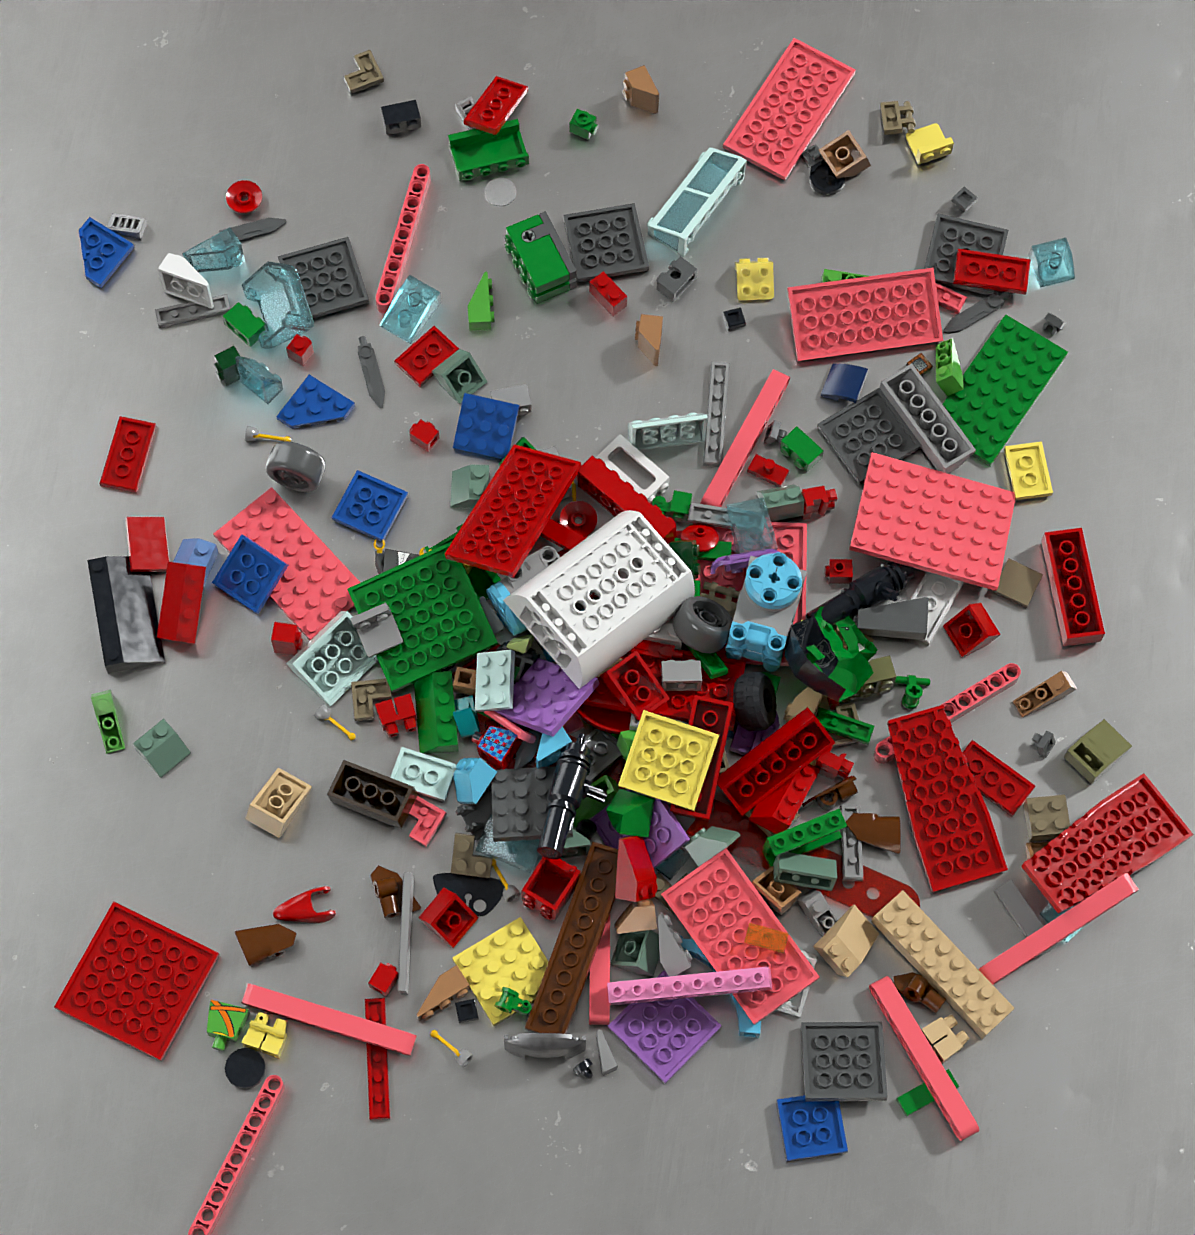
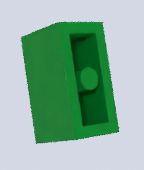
[223,302,266,347]
[780,426,824,472]

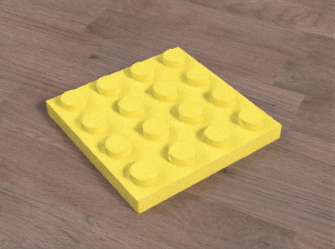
[618,710,719,811]
[452,917,549,1026]

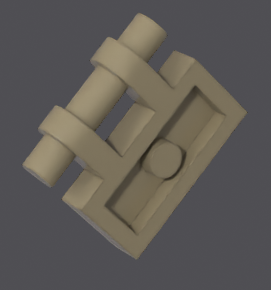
[880,101,916,135]
[700,581,740,619]

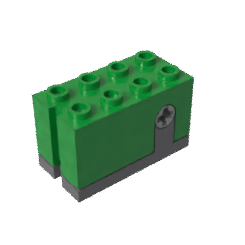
[504,211,577,304]

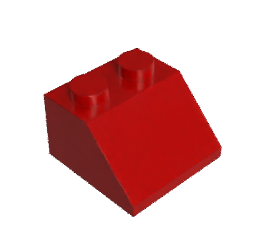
[943,603,1001,657]
[418,888,479,948]

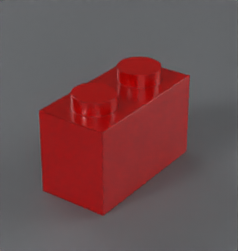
[589,271,627,317]
[271,622,303,656]

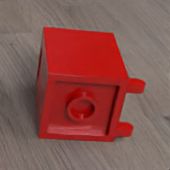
[521,857,581,921]

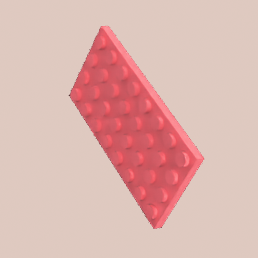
[723,38,856,181]
[787,268,943,361]
[213,487,361,640]
[661,848,820,1025]

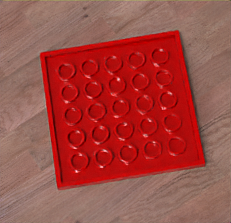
[54,901,220,1061]

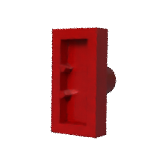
[747,454,789,487]

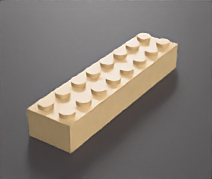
[871,890,1015,1039]

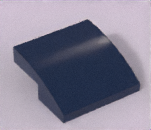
[821,363,868,403]

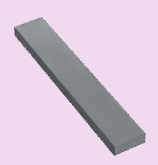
[703,361,730,467]
[398,872,414,994]

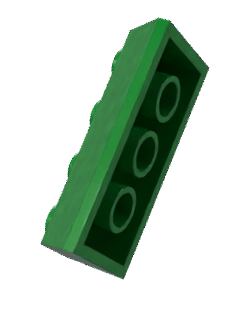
[414,671,459,755]

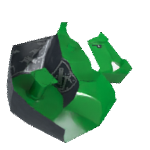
[785,606,878,702]

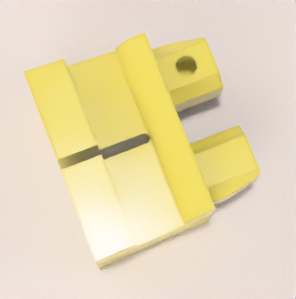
[241,1012,287,1059]

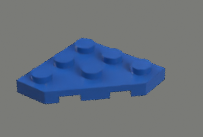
[79,217,135,288]
[276,374,355,429]

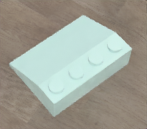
[628,413,708,450]
[286,611,378,706]

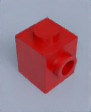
[286,334,314,366]
[409,419,440,453]
[825,559,853,584]
[368,962,398,997]

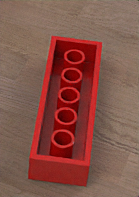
[577,455,676,546]
[1041,528,1105,647]
[670,695,734,821]
[717,707,835,816]

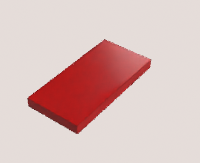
[464,76,528,135]
[953,249,1031,295]
[99,416,157,493]
[962,740,1035,817]

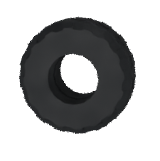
[733,672,777,731]

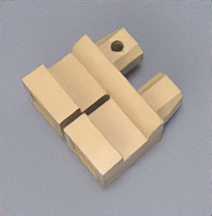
[921,1015,969,1064]

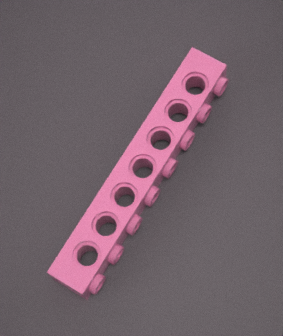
[607,967,772,1005]

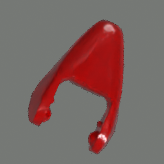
[273,886,336,923]

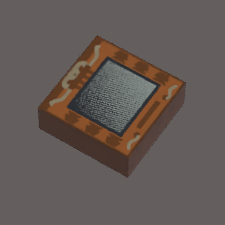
[906,353,933,376]

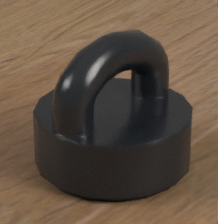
[576,819,597,840]
[573,1058,593,1079]

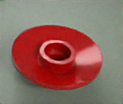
[226,180,262,213]
[560,501,597,537]
[681,524,719,552]

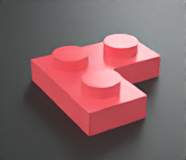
[409,796,447,847]

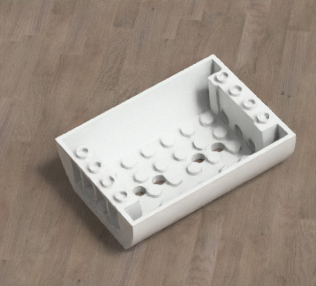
[503,510,695,689]

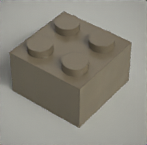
[1023,795,1070,842]

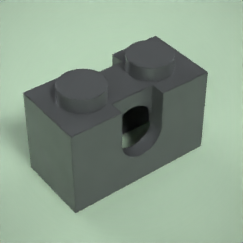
[656,256,697,302]

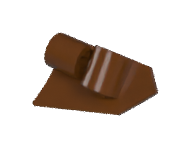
[802,776,858,811]
[846,813,901,854]
[370,865,421,918]
[235,924,297,966]
[892,972,946,1013]

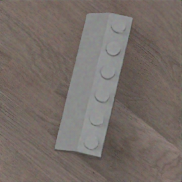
[880,363,976,474]

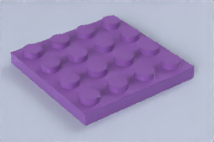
[494,658,600,737]
[590,789,690,869]
[608,970,722,1084]

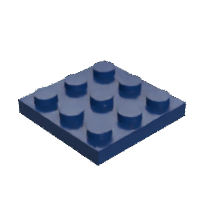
[453,393,520,459]
[332,470,408,542]
[212,534,289,614]
[777,1095,848,1161]

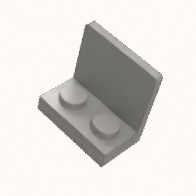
[350,603,403,657]

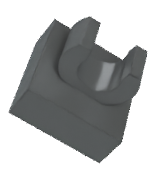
[801,145,825,170]
[951,186,978,212]
[1043,313,1066,335]
[764,420,787,445]
[1032,731,1056,758]

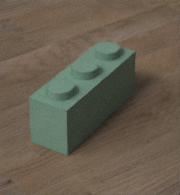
[773,852,837,891]

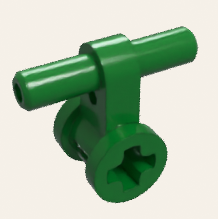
[895,675,930,709]
[494,987,532,1016]

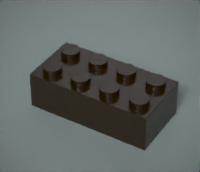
[327,760,418,829]

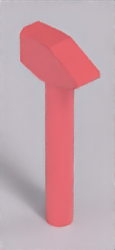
[484,711,536,744]

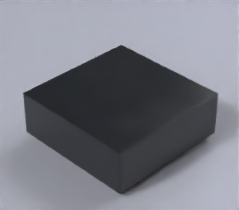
[723,307,746,330]
[455,999,479,1023]

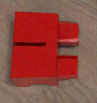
[801,486,838,520]
[375,693,417,738]
[815,746,854,780]

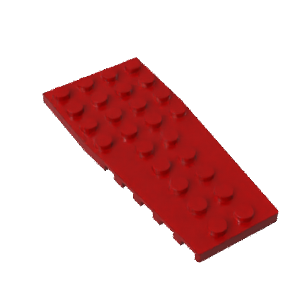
[887,705,1008,893]
[1021,773,1194,913]

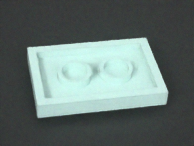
[475,650,515,712]
[390,747,457,802]

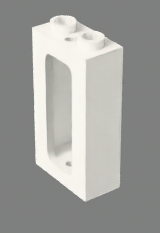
[596,434,670,504]

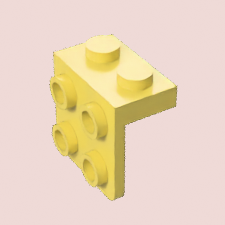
[905,123,954,165]
[735,258,774,300]

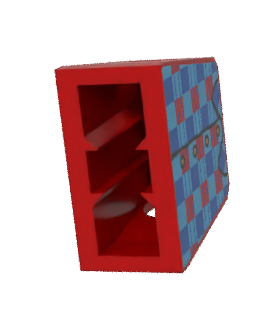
[472,726,522,770]

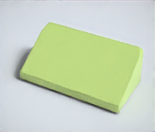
[507,634,534,654]

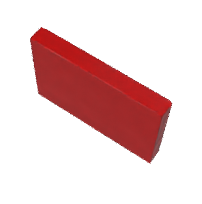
[394,326,459,387]
[125,517,169,572]

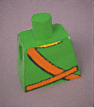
[207,1000,250,1051]

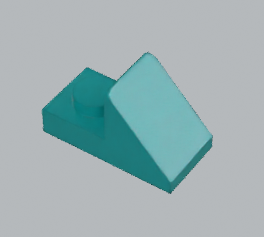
[453,695,480,738]

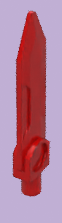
[628,640,684,660]

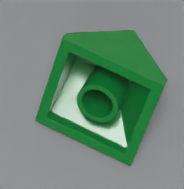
[606,789,655,837]

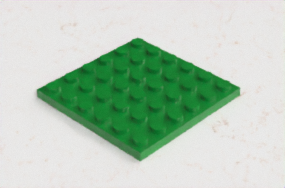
[347,541,498,692]

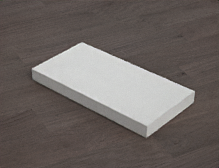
[910,572,965,646]

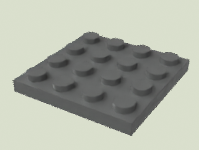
[563,203,649,282]
[924,213,1009,295]
[278,237,369,322]
[817,388,922,485]
[492,766,573,842]
[801,1022,888,1101]

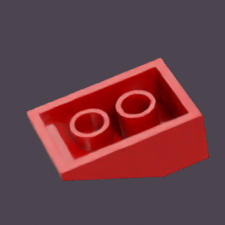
[600,650,670,721]
[615,836,658,902]

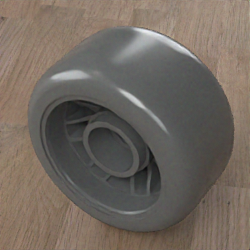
[266,441,326,492]
[673,596,733,654]

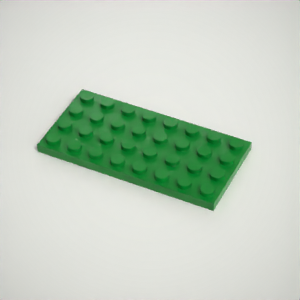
[942,314,1068,466]

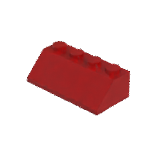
[157,561,206,644]
[749,764,820,834]

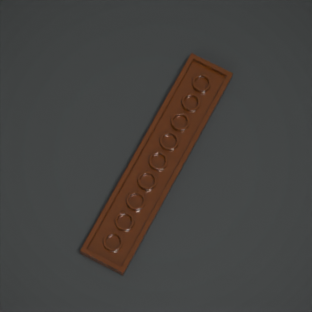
[525,841,618,1034]

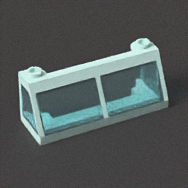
[647,147,747,257]

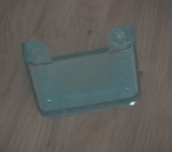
[241,261,314,349]

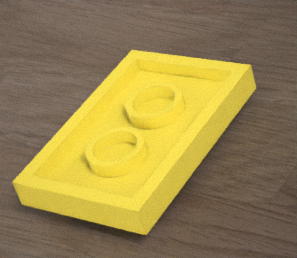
[1004,441,1053,501]

